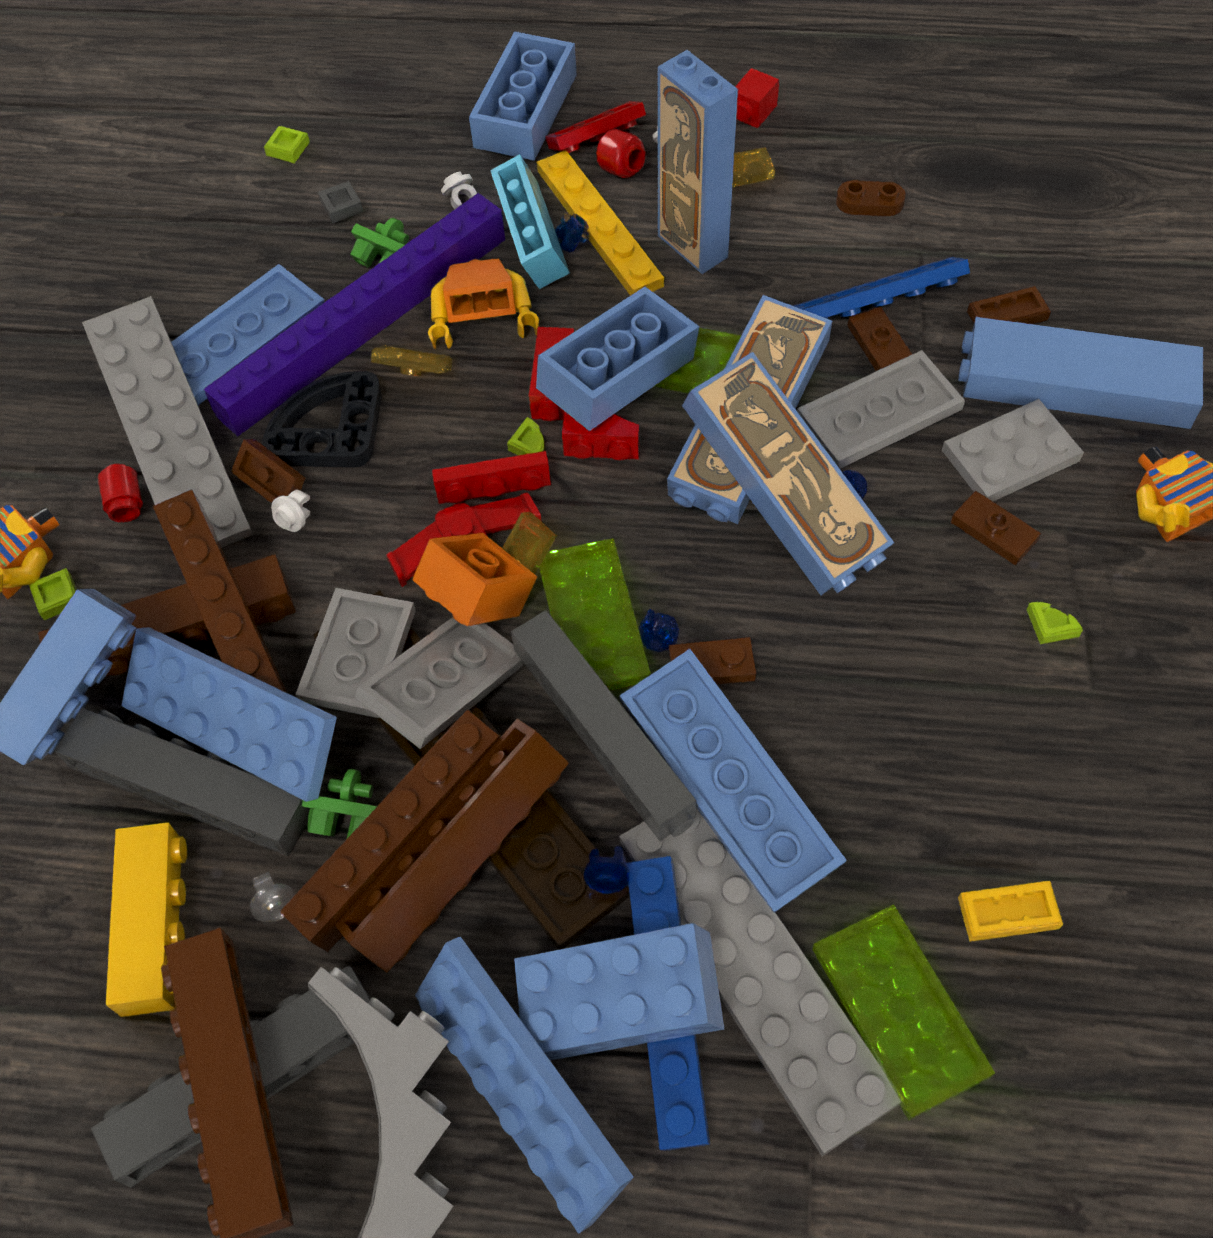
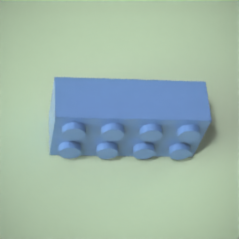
[469,32,577,161]
[536,287,699,431]
[0,589,137,765]
[514,923,724,1060]

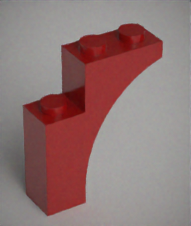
[529,327,639,460]

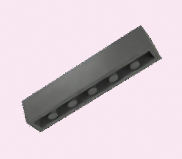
[54,708,310,857]
[91,965,370,1188]

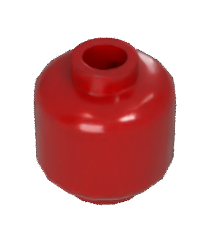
[596,129,646,178]

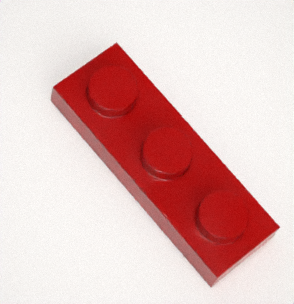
[545,101,646,153]
[432,451,551,504]

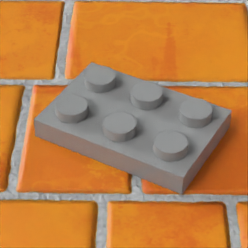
[942,399,1084,501]
[295,588,416,718]

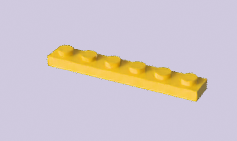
[537,150,664,296]

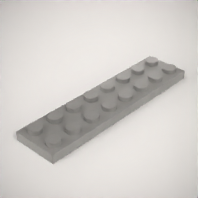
[82,296,253,547]
[619,808,904,1156]

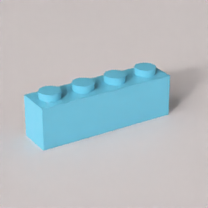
[490,154,570,289]

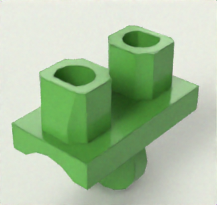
[350,218,409,268]
[302,769,377,838]

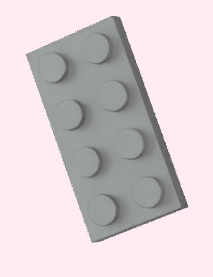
[797,350,965,469]
[355,617,524,749]

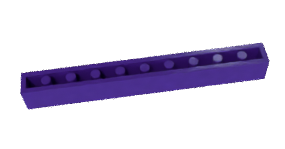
[204,193,505,437]

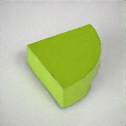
[507,417,545,455]
[1027,602,1083,644]

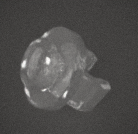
[250,871,295,922]

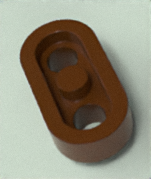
[836,180,906,216]

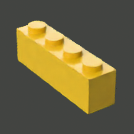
[106,822,187,1017]

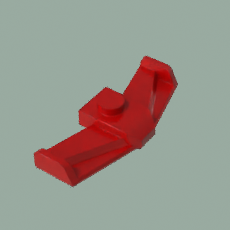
[386,492,542,587]

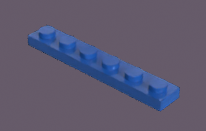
[793,257,970,319]
[626,856,710,1151]

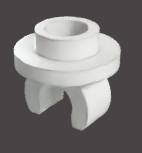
[441,172,477,209]
[271,489,310,532]

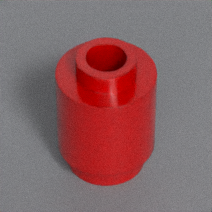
[98,464,143,522]

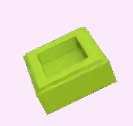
[264,126,310,163]
[29,568,77,620]

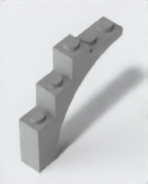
[308,967,454,1238]

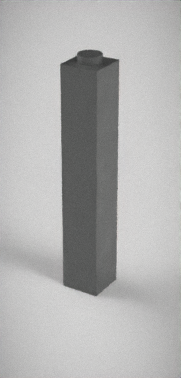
[511,610,696,841]

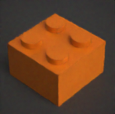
[412,533,538,626]

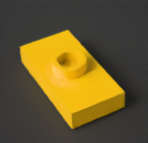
[958,881,1063,942]

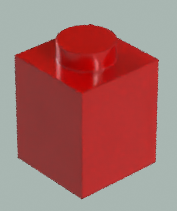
[735,68,779,128]

